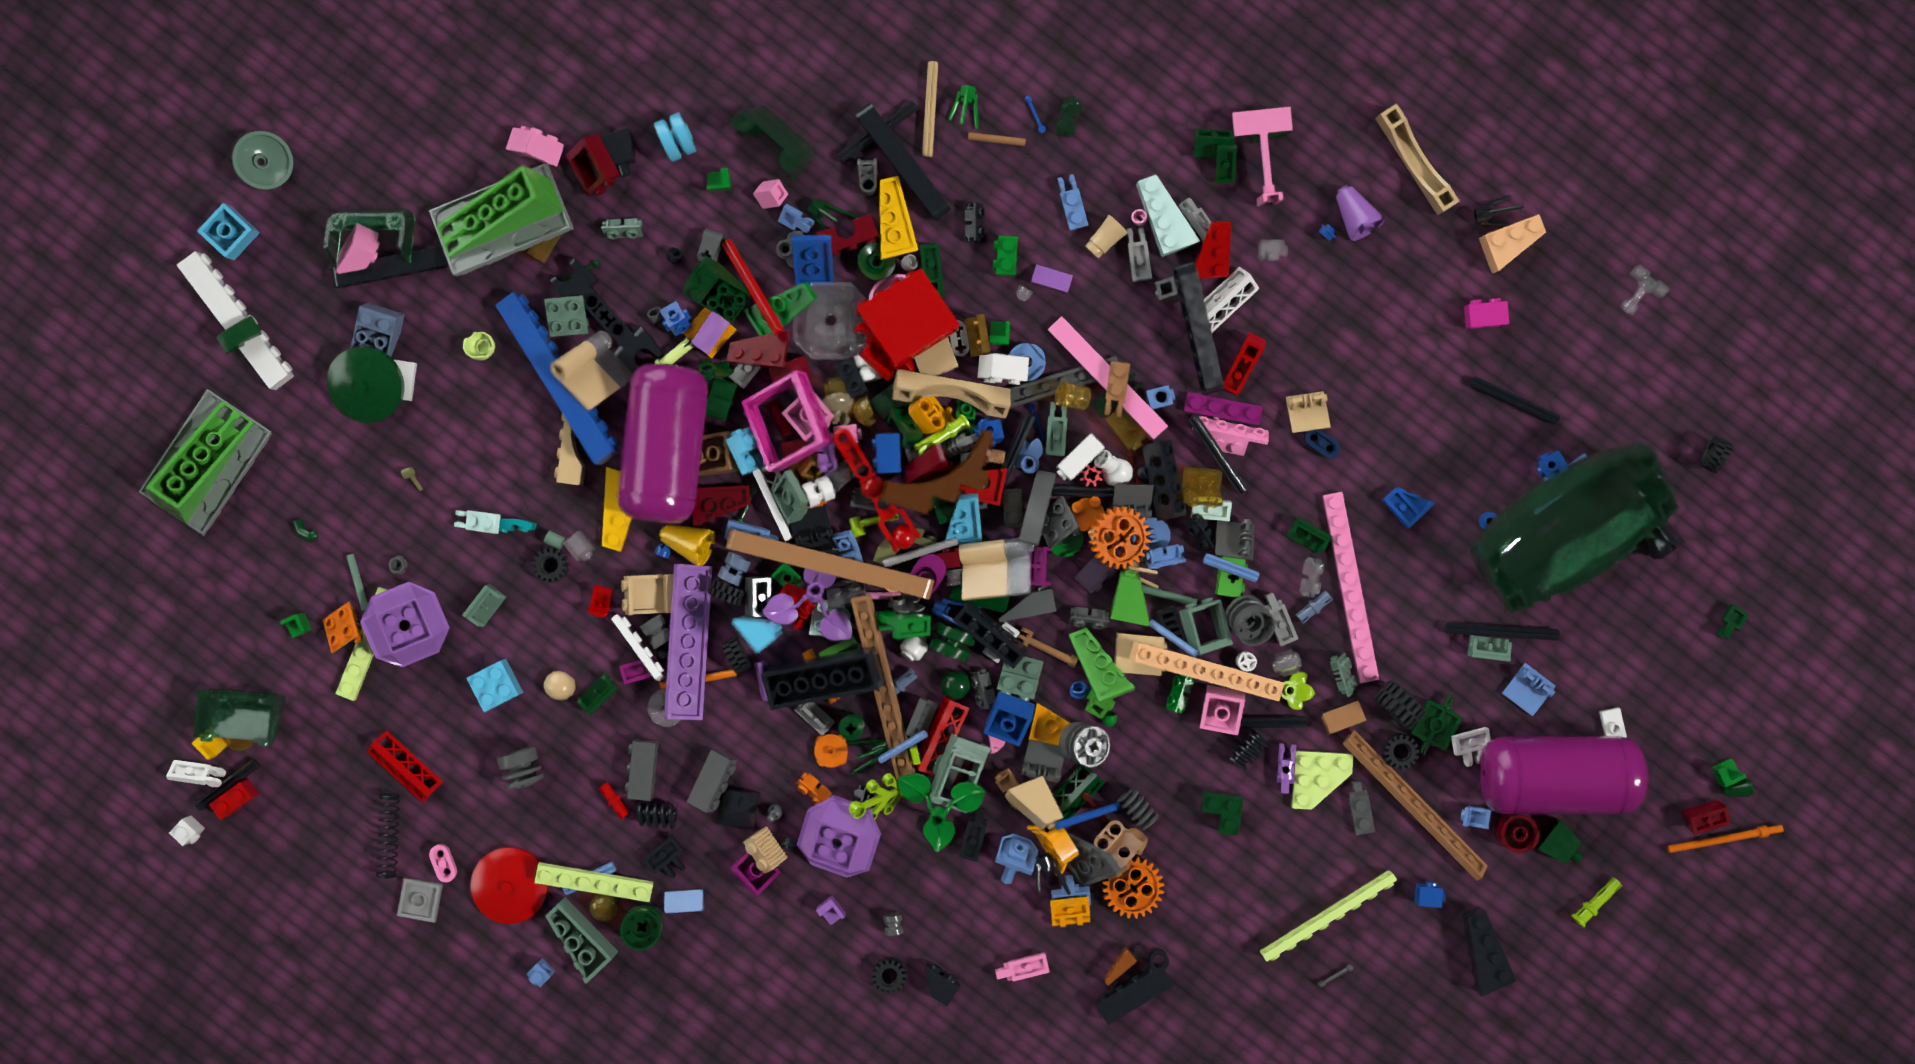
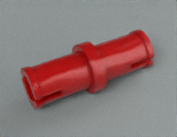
[598,782,631,820]

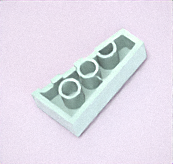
[1136,175,1200,257]

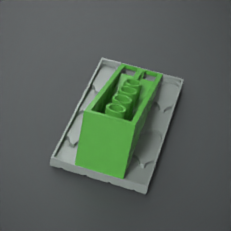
[429,163,574,276]
[139,389,272,536]

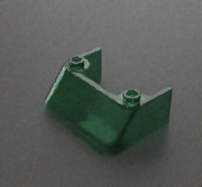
[324,209,415,264]

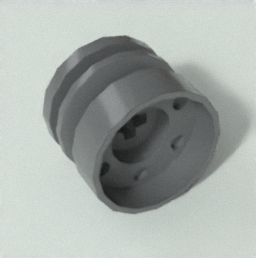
[1225,595,1275,646]
[1059,722,1110,767]
[496,746,545,790]

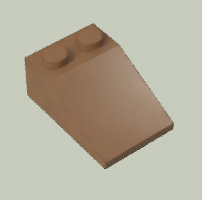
[698,431,740,476]

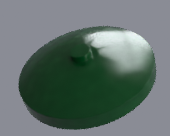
[327,346,405,423]

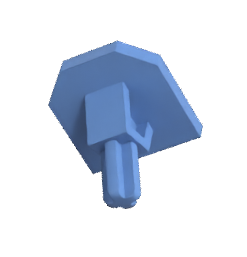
[995,833,1038,884]

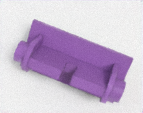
[814,433,837,476]

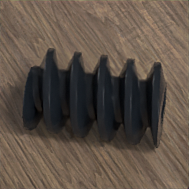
[1227,728,1269,770]
[636,801,678,829]

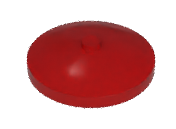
[471,846,549,924]

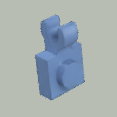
[778,204,815,233]

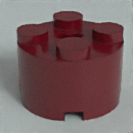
[1495,814,1540,854]

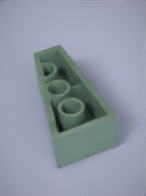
[545,897,618,984]

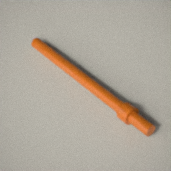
[1667,825,1784,853]

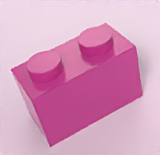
[1464,298,1509,329]

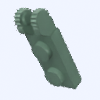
[1045,402,1067,456]

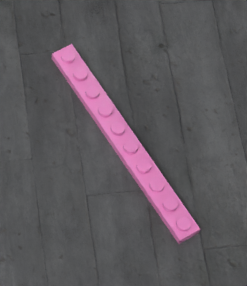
[1322,492,1379,683]

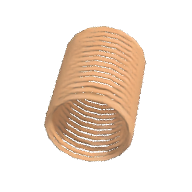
[986,448,1005,464]

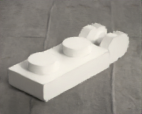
[166,760,226,787]

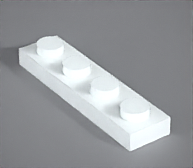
[611,614,665,682]

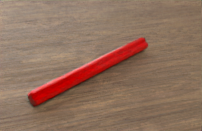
[722,239,784,335]

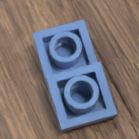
[832,530,863,562]

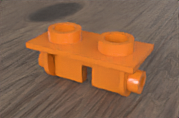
[795,772,833,805]

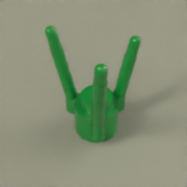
[948,85,978,130]

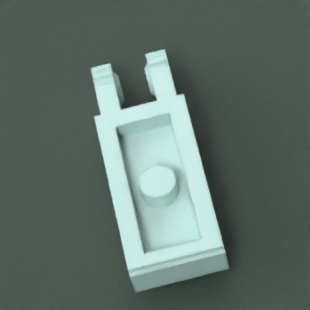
[454,510,500,534]

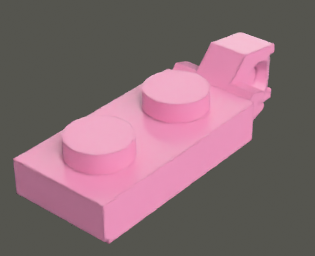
[995,952,1050,981]

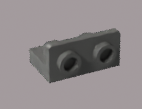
[905,697,938,737]

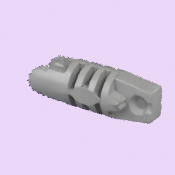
[940,433,978,458]

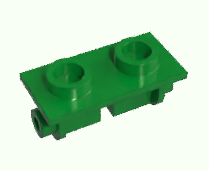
[1166,673,1194,714]

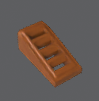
[1104,946,1137,986]

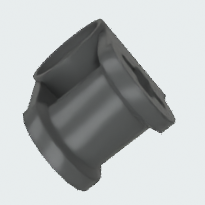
[857,158,878,197]
[697,228,725,262]

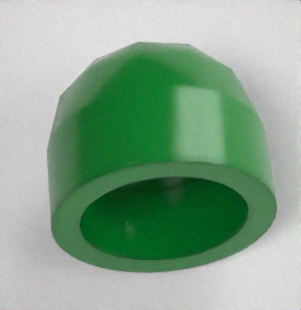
[1102,712,1117,727]

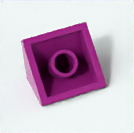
[730,852,781,897]

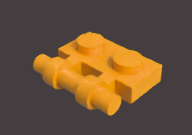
[1050,896,1090,928]

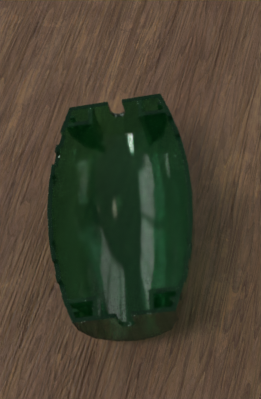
[1470,442,1679,613]

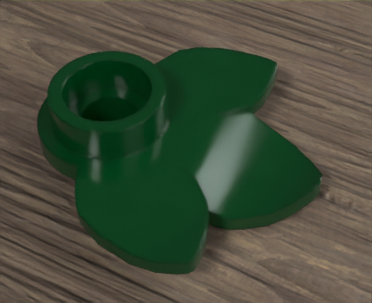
[698,358,734,380]

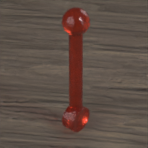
[1126,449,1143,485]
[1082,792,1107,822]

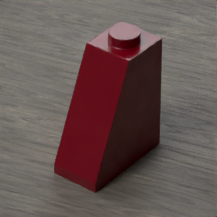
[902,443,954,484]

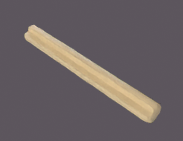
[922,61,938,157]

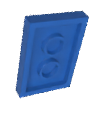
[792,235,834,286]

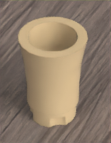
[1085,215,1128,259]

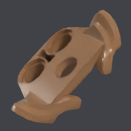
[1094,820,1148,879]

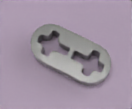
[950,320,969,357]

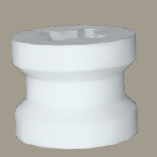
[1094,450,1119,474]
[1236,651,1257,672]

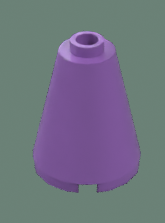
[1336,185,1385,241]

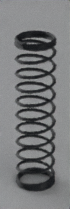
[376,793,400,879]

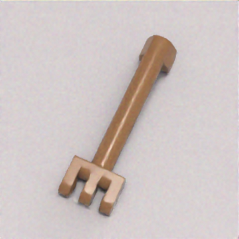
[1017,627,1079,668]

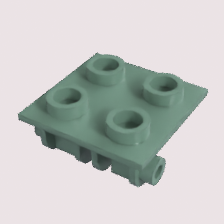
[544,295,589,337]
[1330,653,1358,697]

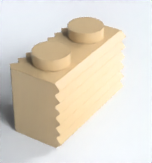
[743,826,787,874]

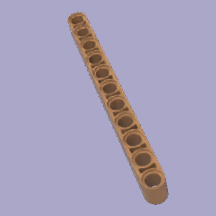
[726,529,935,599]

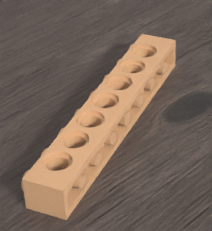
[1129,641,1284,701]

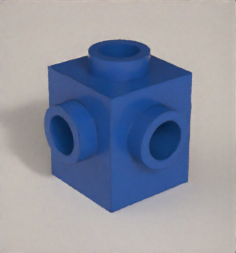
[660,301,692,336]
[973,418,1004,447]
[1536,450,1569,480]

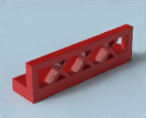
[914,696,970,777]
[367,730,443,804]

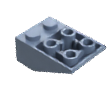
[351,302,405,357]

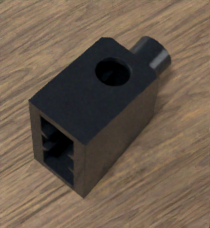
[600,128,636,178]

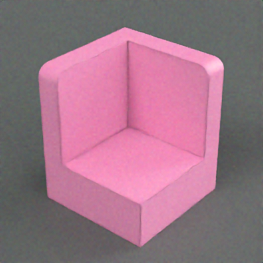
[753,179,788,209]

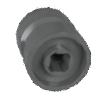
[640,614,670,650]

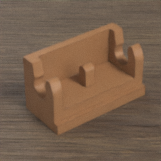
[1322,701,1366,735]

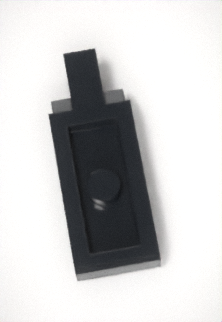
[959,807,987,862]

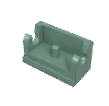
[462,584,506,627]
[1467,635,1512,662]

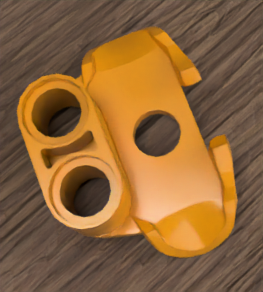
[908,396,955,435]
[1027,825,1079,876]

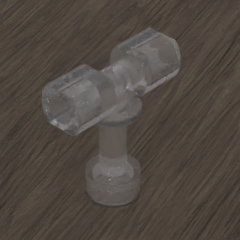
[1621,264,1670,315]

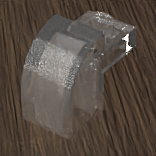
[827,460,866,493]

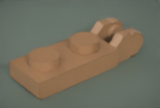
[1105,361,1130,417]

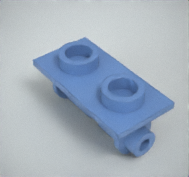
[1143,544,1186,569]

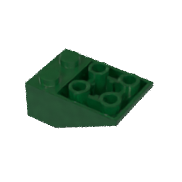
[683,255,752,322]

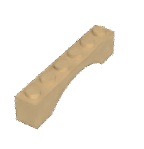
[1376,103,1459,215]
[893,369,1011,418]
[554,413,586,485]

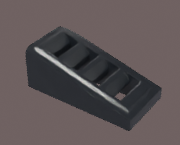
[1156,605,1187,648]

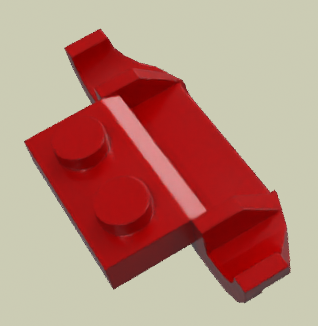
[853,322,916,381]

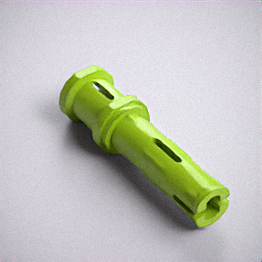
[914,414,970,455]
[1571,877,1622,928]

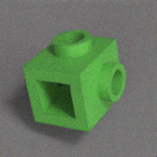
[1085,689,1115,719]

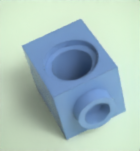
[1144,385,1175,410]

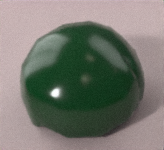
[940,671,971,700]

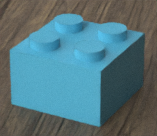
[197,203,260,260]
[466,659,523,712]

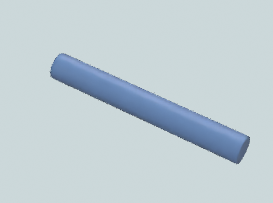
[1149,619,1198,657]
[878,730,928,763]

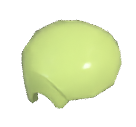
[463,332,495,361]

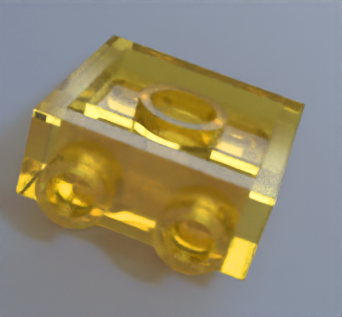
[1105,408,1152,451]

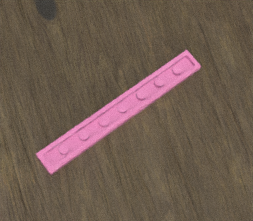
[1048,316,1168,440]

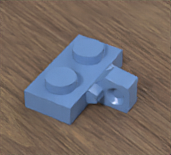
[1051,875,1091,906]

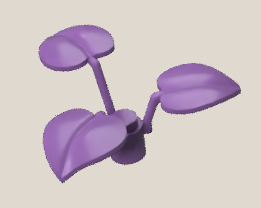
[763,568,852,641]

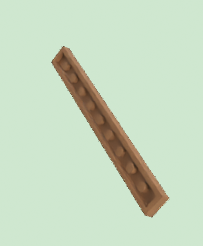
[851,594,916,780]
[1343,730,1488,881]

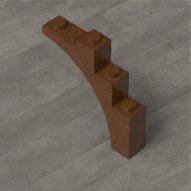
[879,430,994,514]

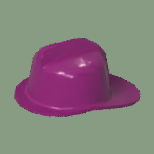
[910,554,946,595]

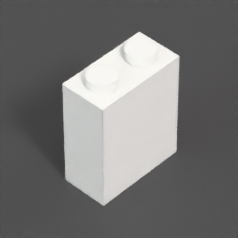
[1056,434,1105,481]

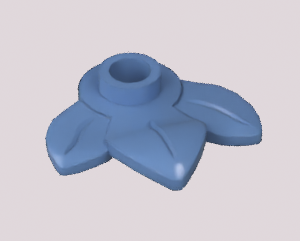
[1014,438,1043,473]

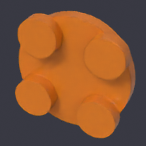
[1071,496,1105,532]
[814,734,848,768]

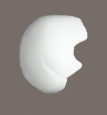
[1102,458,1133,487]

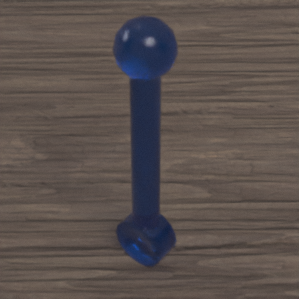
[1028,403,1047,441]

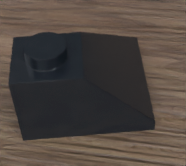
[716,787,760,831]

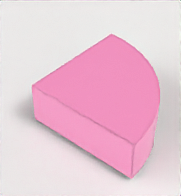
[988,735,1006,754]

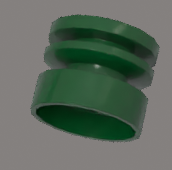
[620,904,663,951]

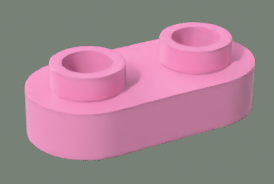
[429,844,457,882]

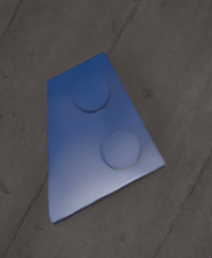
[1381,487,1435,529]

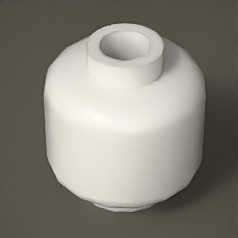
[900,636,928,662]

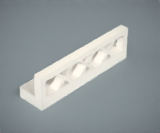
[1204,267,1260,332]
[753,466,794,541]

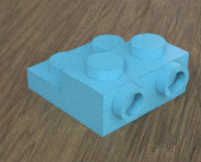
[726,427,765,475]

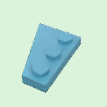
[944,493,982,546]

